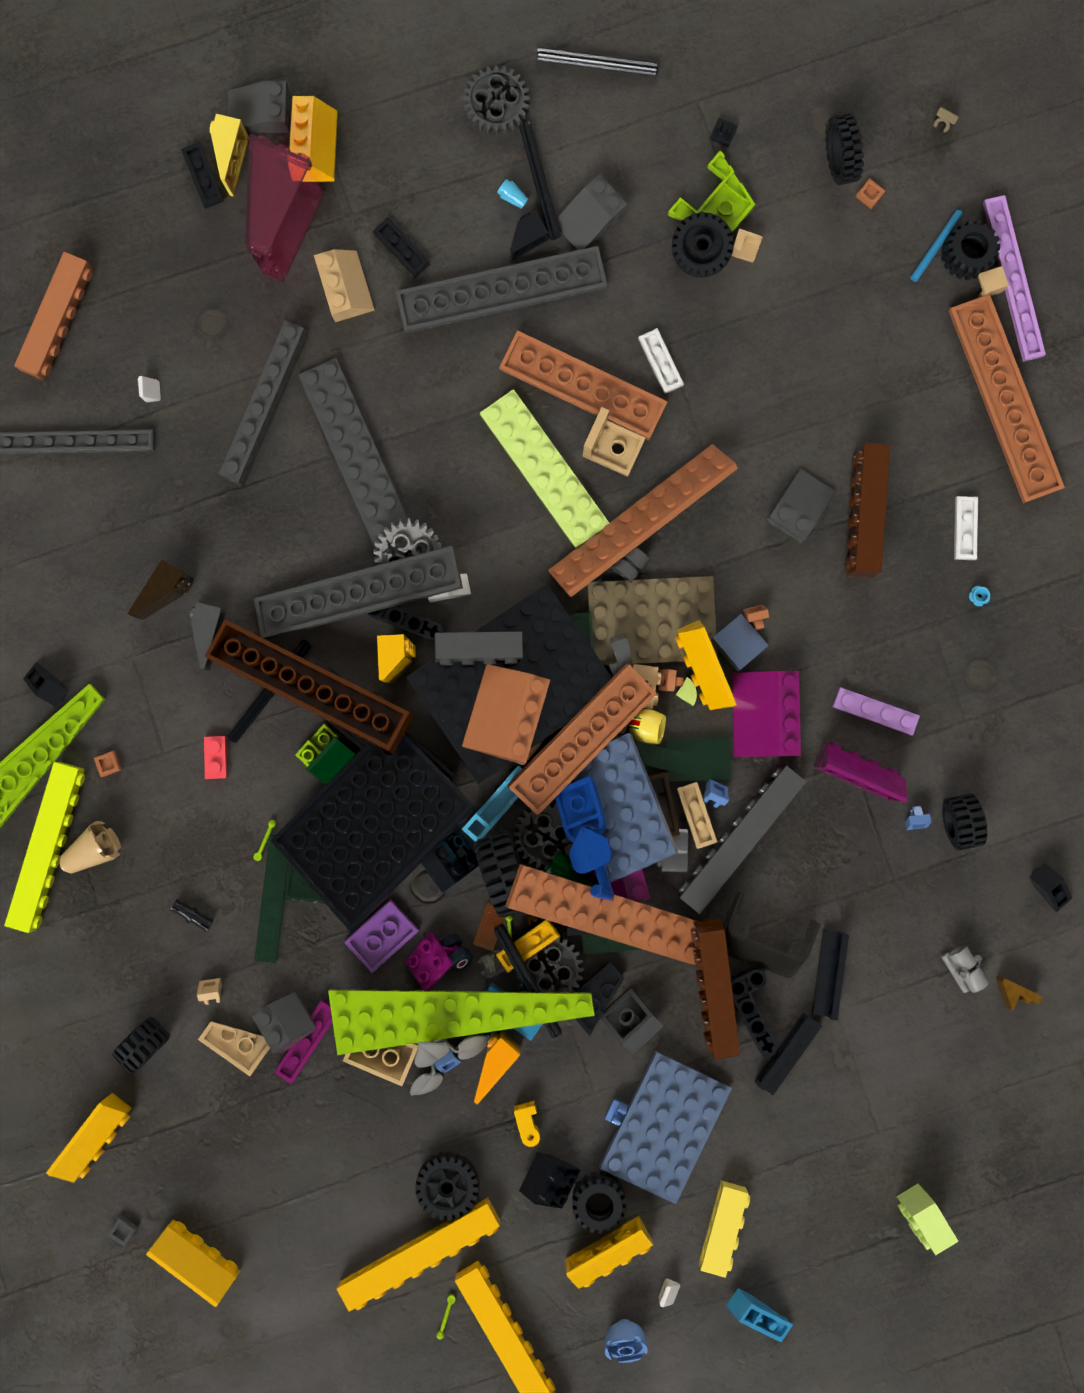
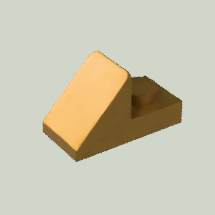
[996,975,1043,1010]

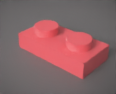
[204,736,228,779]

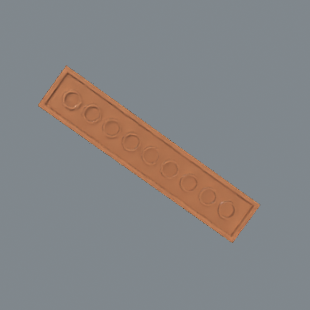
[949,294,1065,503]
[548,444,738,597]
[505,864,697,965]

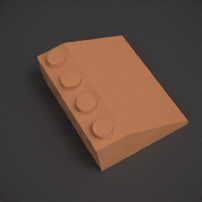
[462,665,550,765]

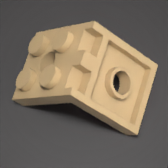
[583,407,645,477]

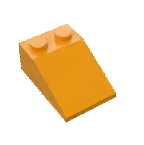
[474,1030,521,1105]

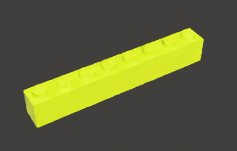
[4,762,85,933]

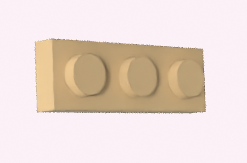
[676,782,717,849]

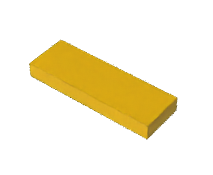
[496,920,560,973]

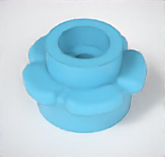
[969,586,990,606]

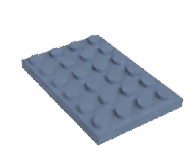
[568,733,679,883]
[599,1050,732,1204]

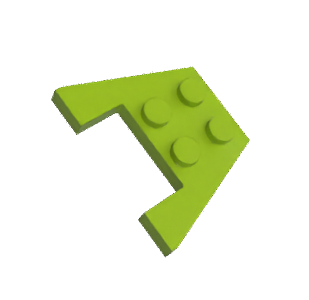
[668,151,755,233]

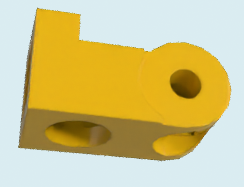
[514,1101,540,1147]

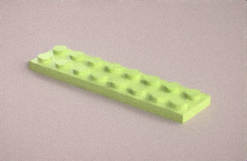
[480,389,610,549]

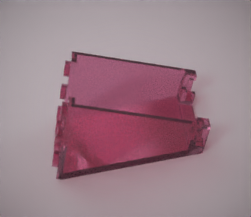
[245,134,324,283]

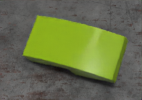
[295,722,342,767]

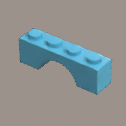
[462,765,523,842]

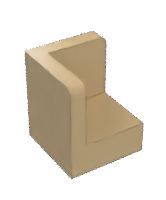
[732,229,763,263]
[978,266,1009,298]

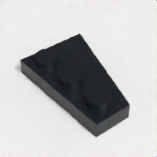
[575,961,624,1036]

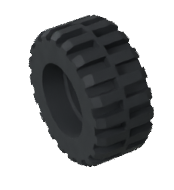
[474,831,522,918]

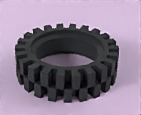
[825,113,864,185]

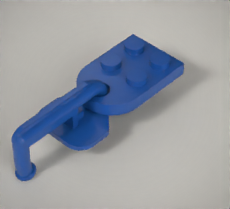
[555,776,614,901]

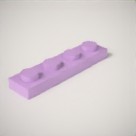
[832,687,920,736]

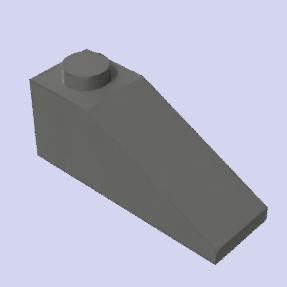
[190,602,226,671]

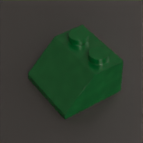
[306,737,357,784]

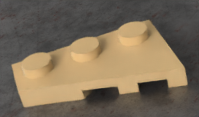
[198,1021,270,1076]

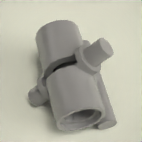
[941,945,989,993]

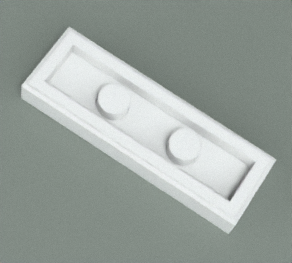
[638,328,684,394]
[954,496,978,560]

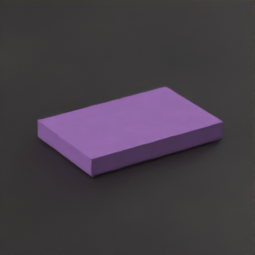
[344,899,419,973]

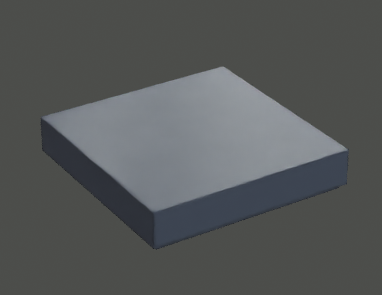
[711,614,768,672]

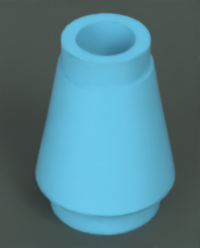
[497,179,528,209]

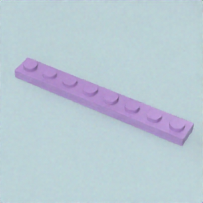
[983,195,1046,362]

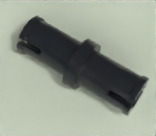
[170,898,214,932]

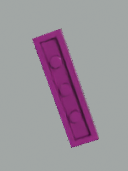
[274,999,333,1084]

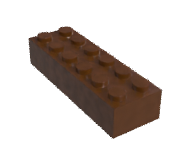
[844,443,890,578]
[690,918,740,1060]

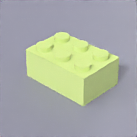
[896,1184,959,1255]

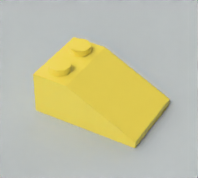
[210,114,249,196]

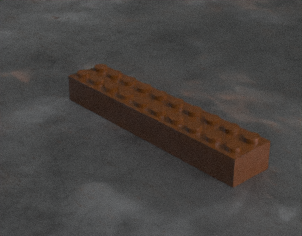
[204,620,414,754]

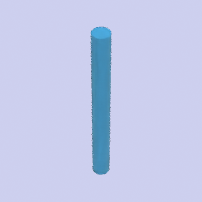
[910,209,963,282]

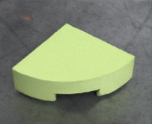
[675,677,697,706]

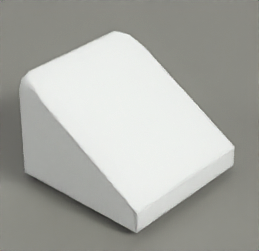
[138,376,161,402]
[658,1278,680,1307]

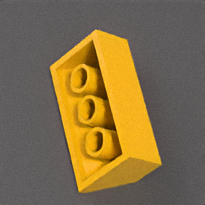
[288,96,338,182]
[675,620,737,710]
[377,634,416,685]
[46,1093,132,1183]
[565,1216,653,1289]
[146,1220,241,1307]

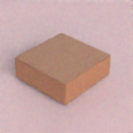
[855,178,885,209]
[94,751,122,778]

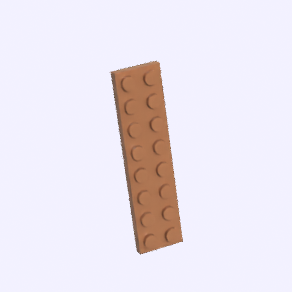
[499,330,667,440]
[507,663,657,816]

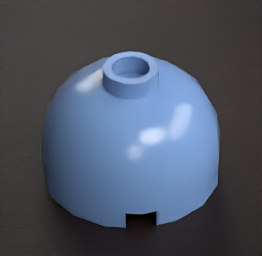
[604,1319,648,1363]

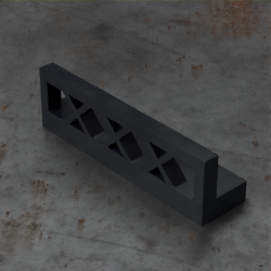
[812,929,849,1021]
[755,1012,822,1095]

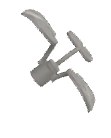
[410,1033,490,1096]

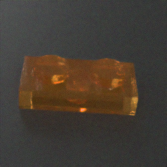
[473,903,504,951]

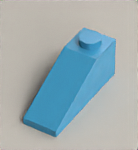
[726,1288,793,1342]

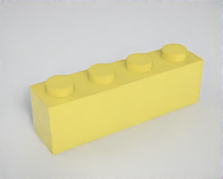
[699,1180,750,1278]

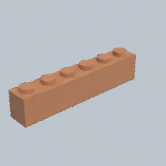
[14,252,93,381]

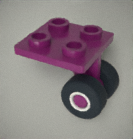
[405,933,473,991]

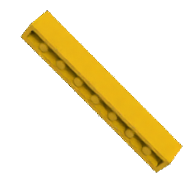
[337,1197,500,1312]
[455,1261,556,1393]

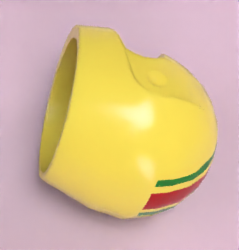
[629,709,666,744]

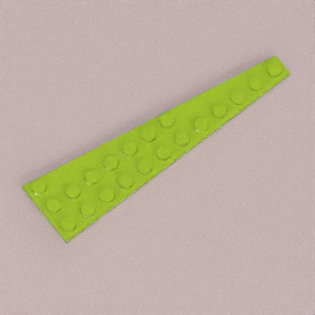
[0,684,105,828]
[328,989,595,1055]

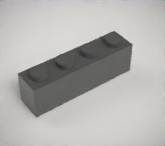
[435,632,523,665]

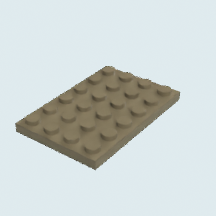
[588,576,717,666]

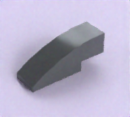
[608,633,632,677]

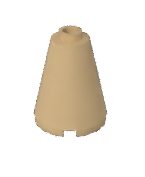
[59,821,121,874]

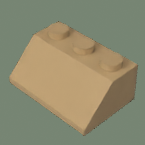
[314,249,375,322]
[343,1043,418,1086]

